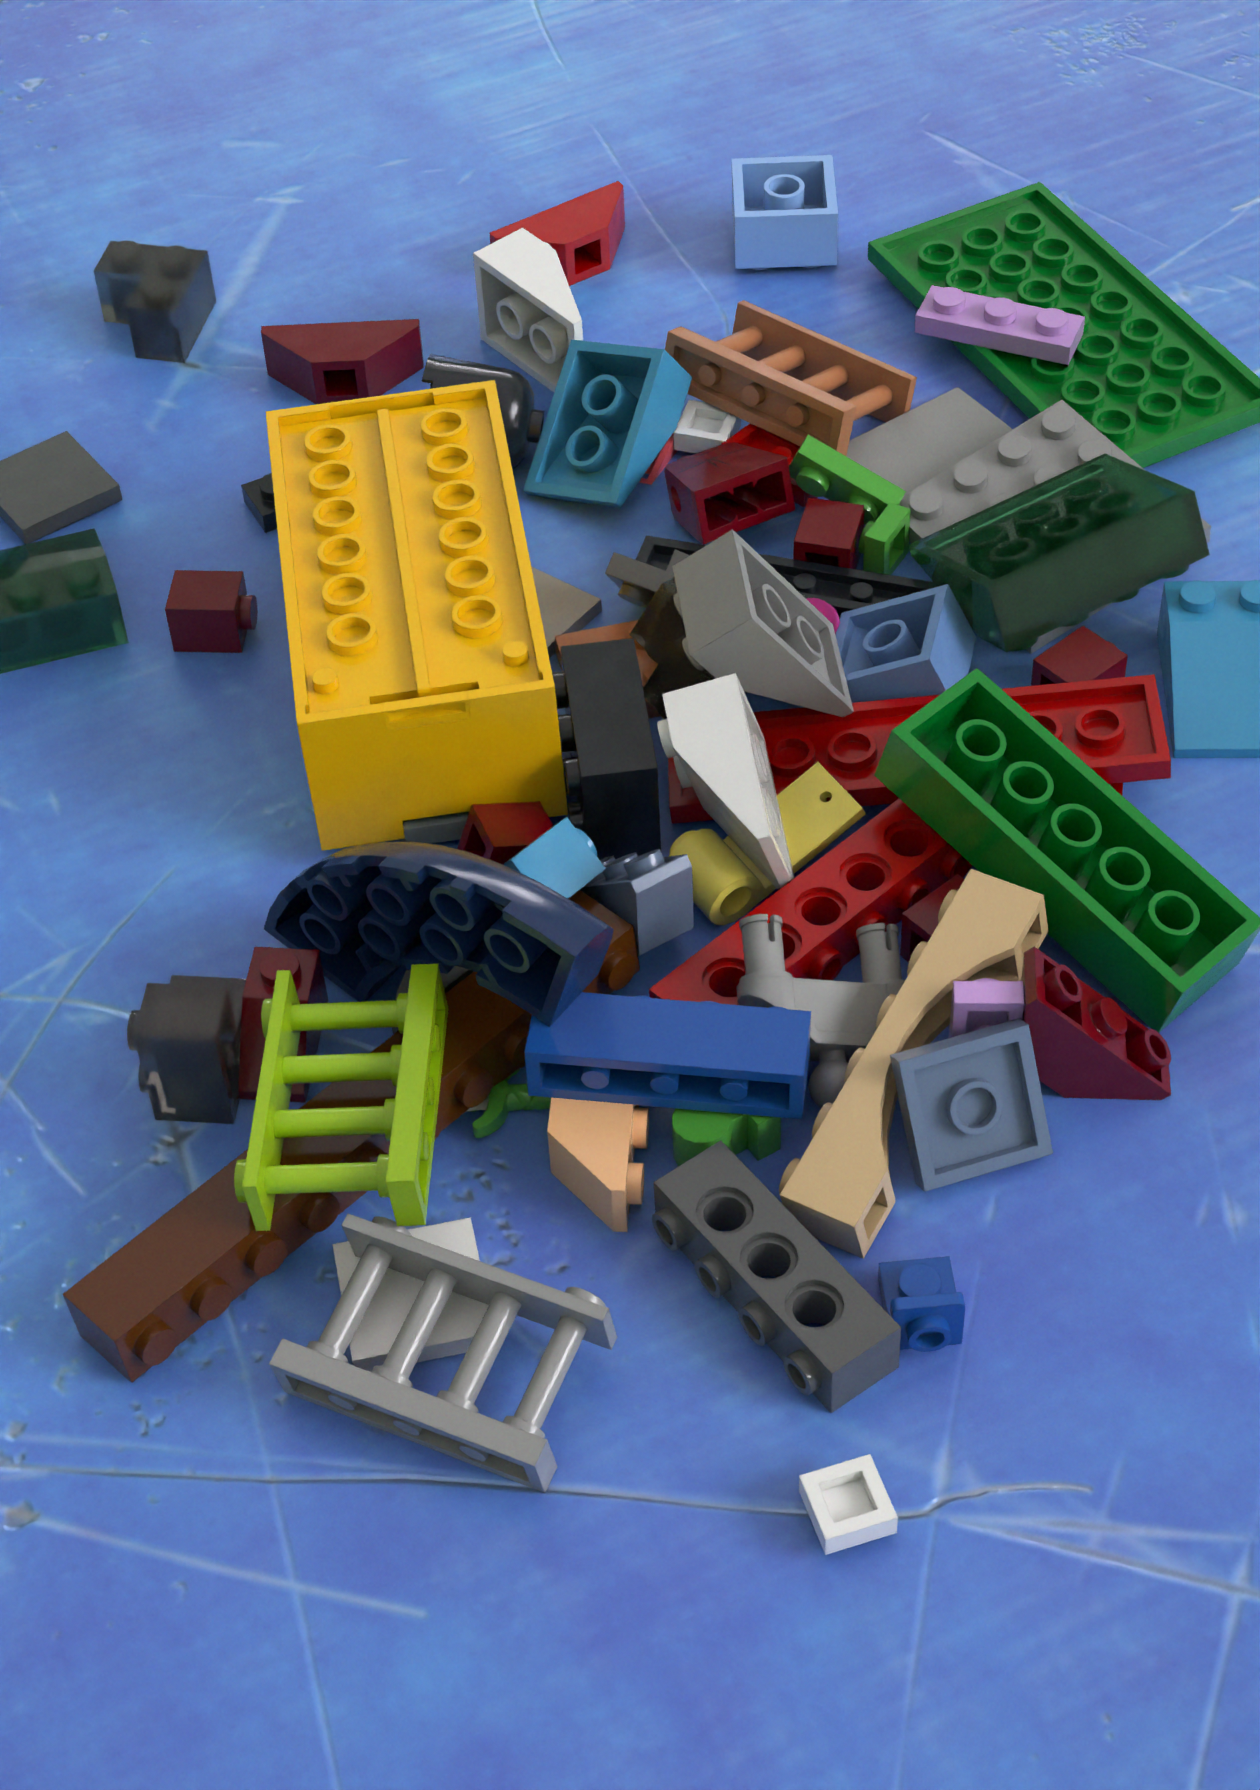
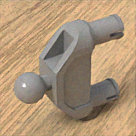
[736,914,905,1108]

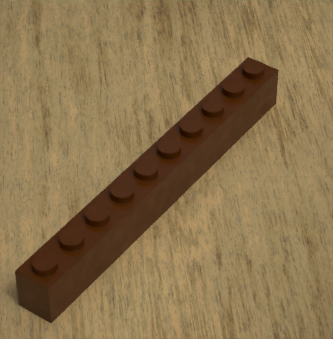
[63,890,640,1383]

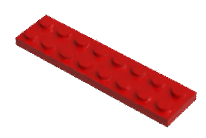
[668,674,1171,824]

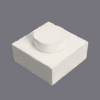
[673,400,741,454]
[799,1454,898,1555]

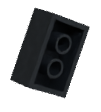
[552,638,661,860]

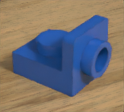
[878,1256,965,1352]

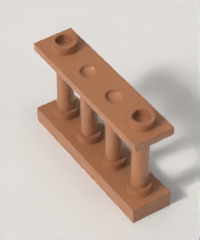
[665,300,917,456]

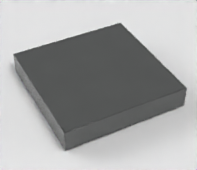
[0,431,122,544]

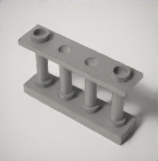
[269,1213,617,1493]

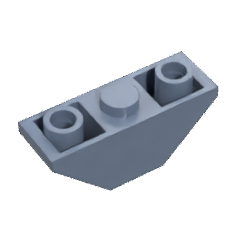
[580,849,694,956]

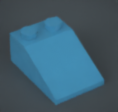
[523,339,692,508]
[1157,580,1260,758]

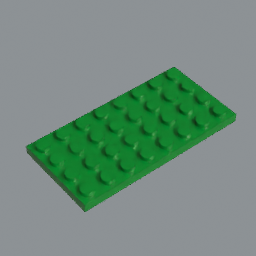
[868,182,1260,468]

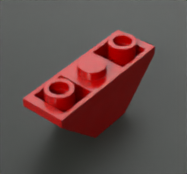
[489,181,625,286]

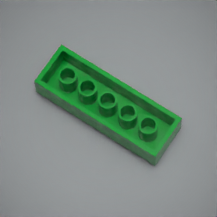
[874,668,1260,1033]

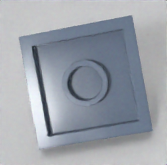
[890,1018,1053,1192]

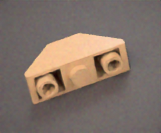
[547,1098,649,1232]

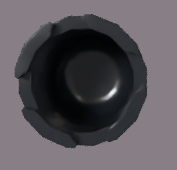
[422,354,544,469]

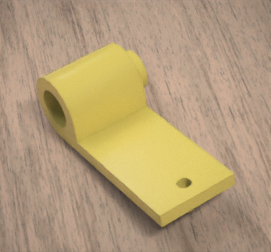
[668,762,866,925]

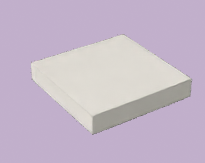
[332,1217,489,1372]

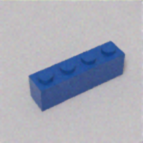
[524,992,811,1119]

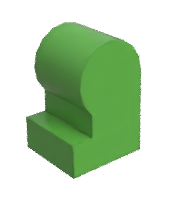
[672,1108,781,1166]

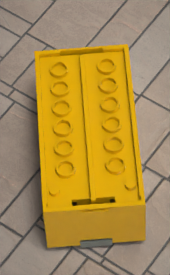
[265,380,568,851]

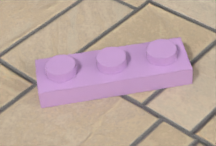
[915,285,1085,365]

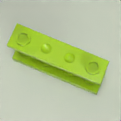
[234,964,448,1231]

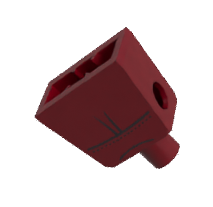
[664,442,795,544]

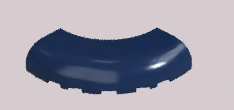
[264,841,614,1027]

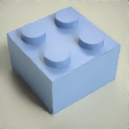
[732,155,838,270]

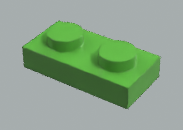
[789,434,906,525]

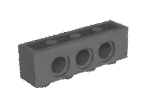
[652,1140,901,1413]

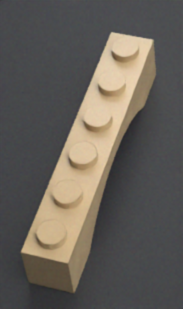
[779,869,1049,1259]

